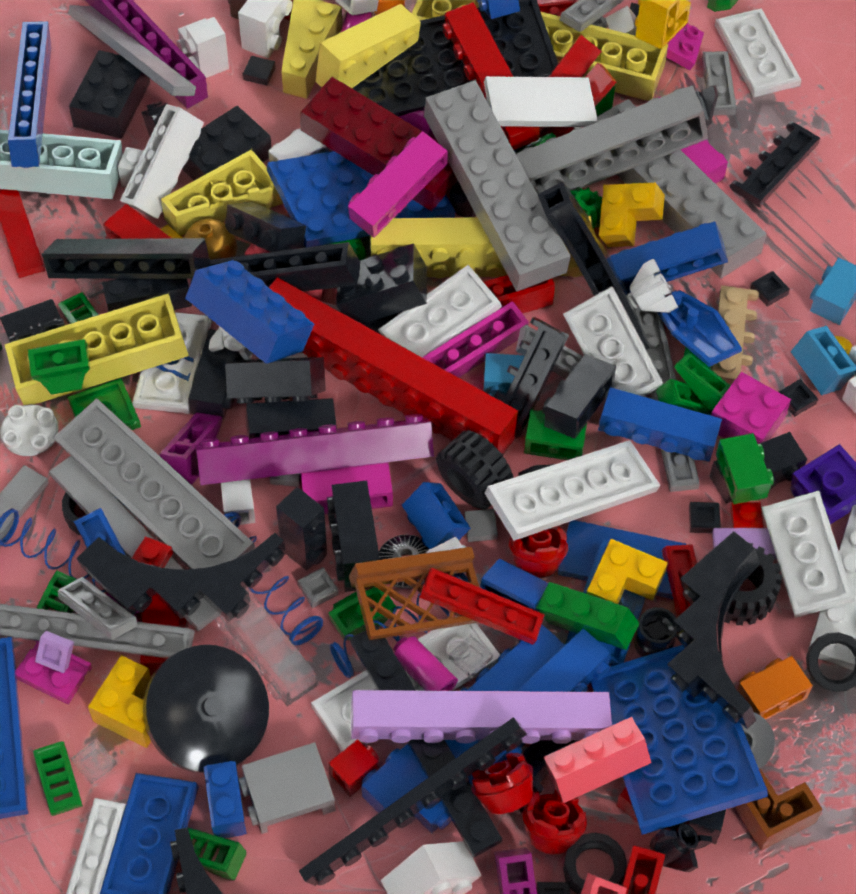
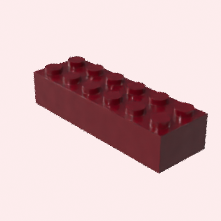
[300,77,457,212]

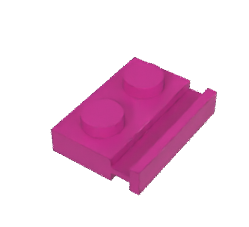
[15,641,92,705]

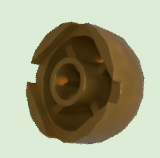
[184,218,238,260]

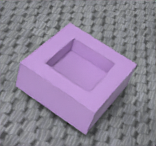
[35,631,74,673]

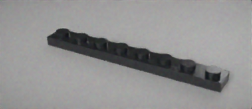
[350,624,502,858]
[299,717,527,886]

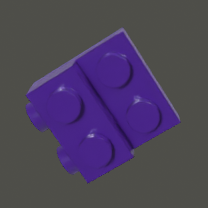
[790,444,856,525]

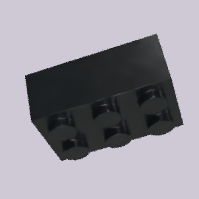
[69,50,150,139]
[182,105,272,181]
[336,243,427,324]
[225,357,326,403]
[327,480,380,592]

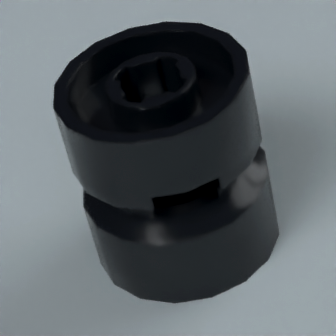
[634,607,678,657]

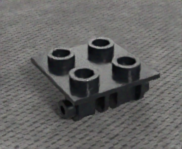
[0,299,65,343]

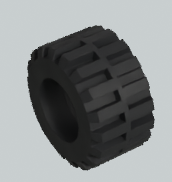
[436,430,514,510]
[724,542,782,626]

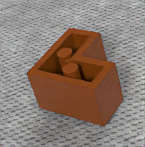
[734,768,823,851]

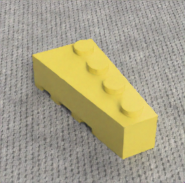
[281,0,342,99]
[315,4,421,88]
[161,150,283,235]

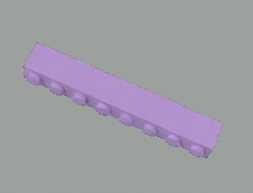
[351,690,612,744]

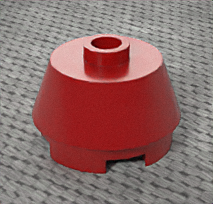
[509,526,568,578]
[471,753,533,814]
[523,789,587,855]

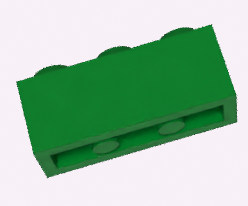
[536,582,640,650]

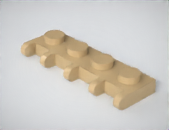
[712,285,759,385]

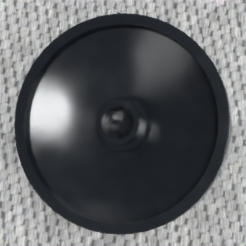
[143,645,269,773]

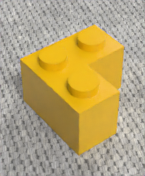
[635,0,691,49]
[599,182,665,247]
[586,539,668,604]
[88,655,151,748]

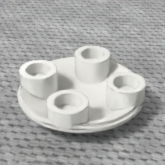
[0,404,59,456]

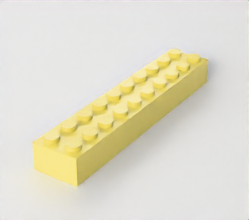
[412,0,668,101]

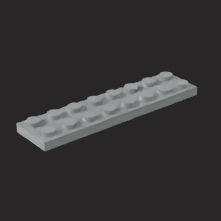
[53,398,255,569]

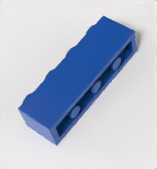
[610,221,728,293]
[598,387,722,462]

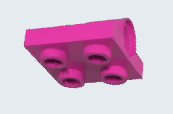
[666,23,704,70]

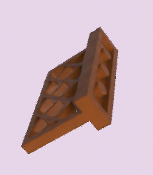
[349,547,479,640]

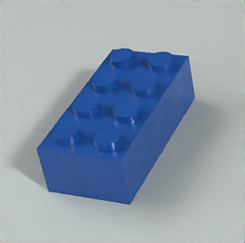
[185,260,314,364]

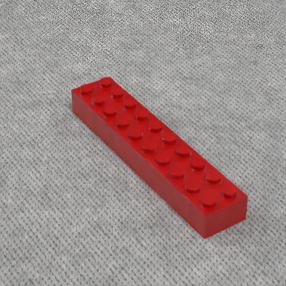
[269,277,518,455]

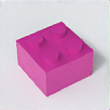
[711,372,791,444]

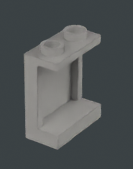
[238,742,336,834]

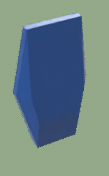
[657,290,742,367]

